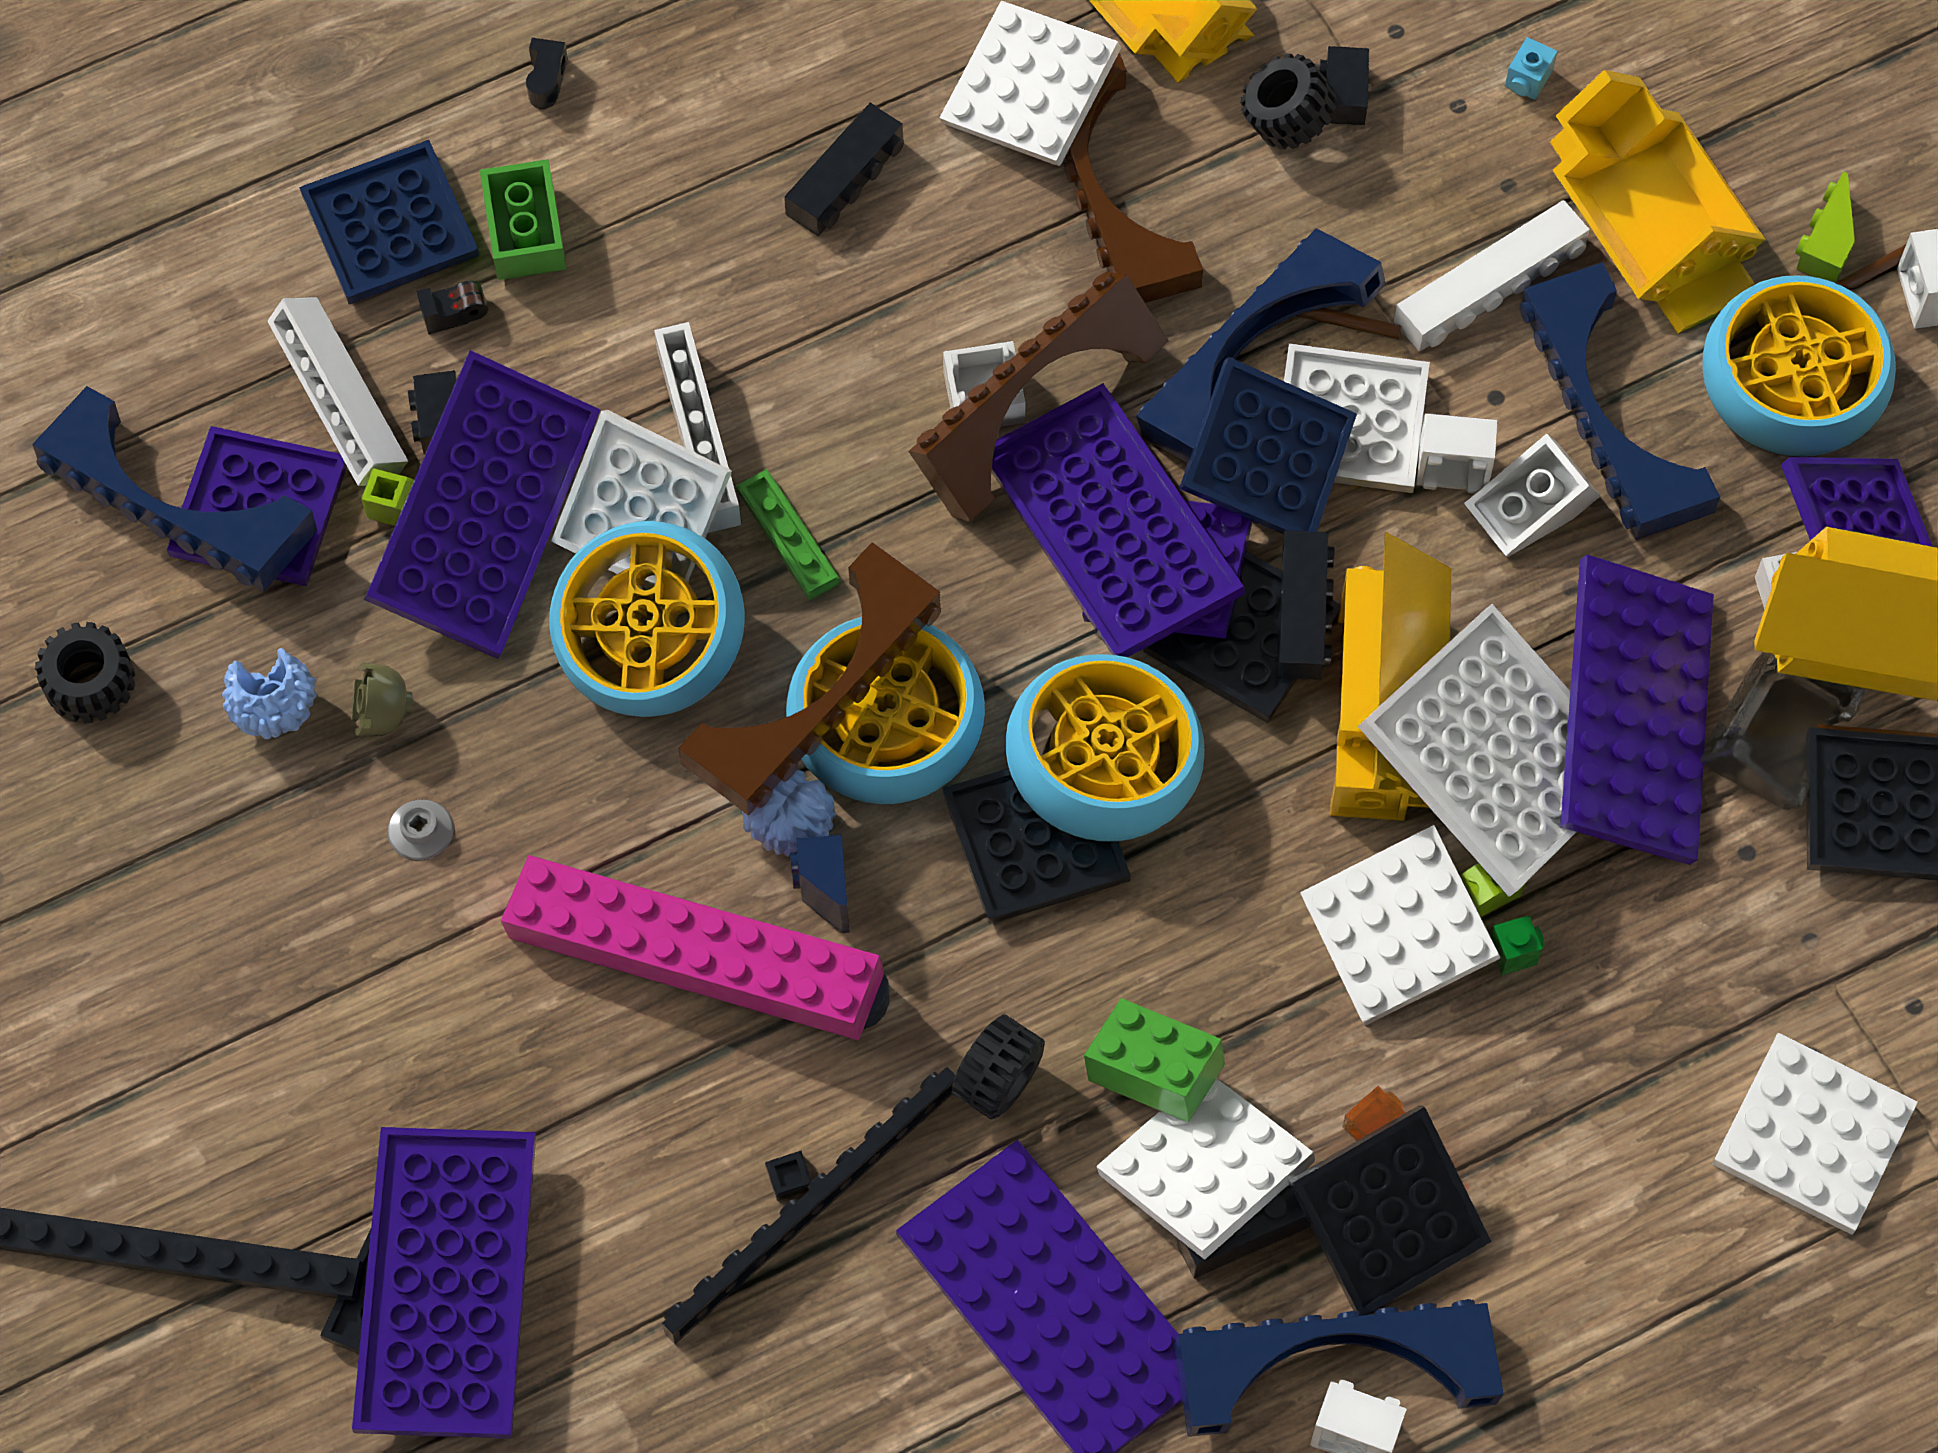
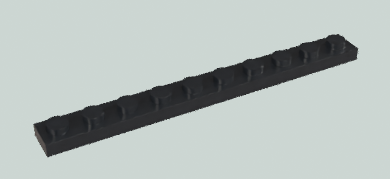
[662,1067,955,1344]
[0,1207,363,1301]

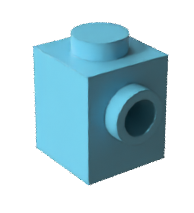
[1505,37,1558,100]

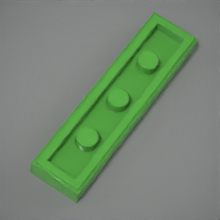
[736,469,840,600]

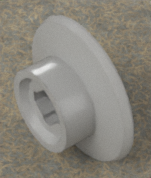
[387,799,454,861]

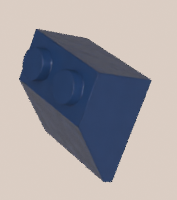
[790,835,850,933]

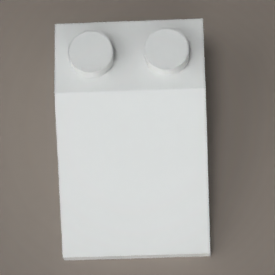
[1464,434,1601,557]

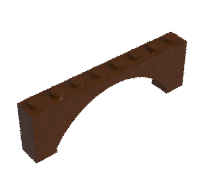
[1064,52,1203,303]
[908,272,1169,521]
[678,542,941,816]

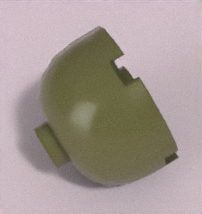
[352,662,413,737]

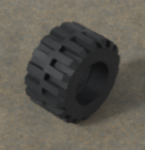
[1240,54,1336,150]
[35,622,135,723]
[952,1014,1045,1120]

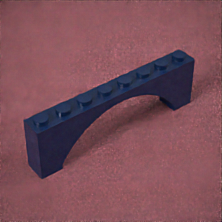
[1136,228,1386,463]
[1520,262,1720,540]
[32,386,317,591]
[1174,1299,1504,1437]

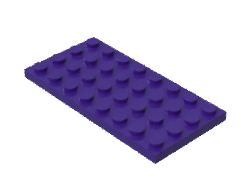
[364,350,600,659]
[991,383,1245,658]
[1560,554,1714,865]
[352,1127,536,1439]
[896,1139,1182,1453]

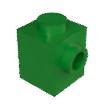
[1490,915,1545,975]

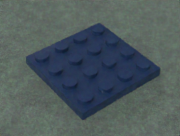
[299,140,480,304]
[1179,357,1357,534]

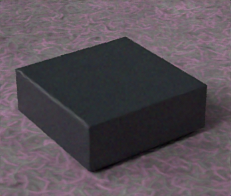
[765,1151,812,1201]

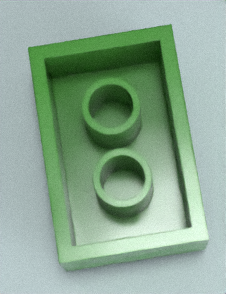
[480,159,567,280]
[1084,998,1225,1122]

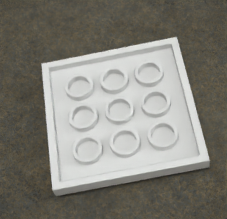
[940,1,1122,166]
[1284,344,1430,493]
[551,410,732,590]
[1300,825,1501,1026]
[1712,1033,1918,1235]
[1097,1078,1315,1260]

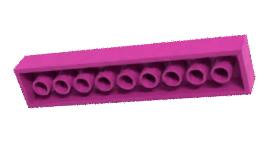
[501,855,884,1040]

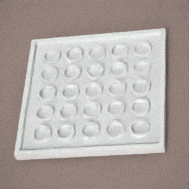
[1358,604,1576,897]

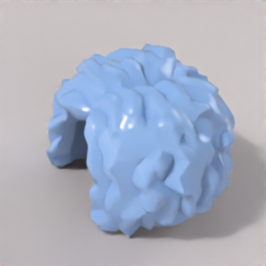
[222,648,317,739]
[742,769,836,857]

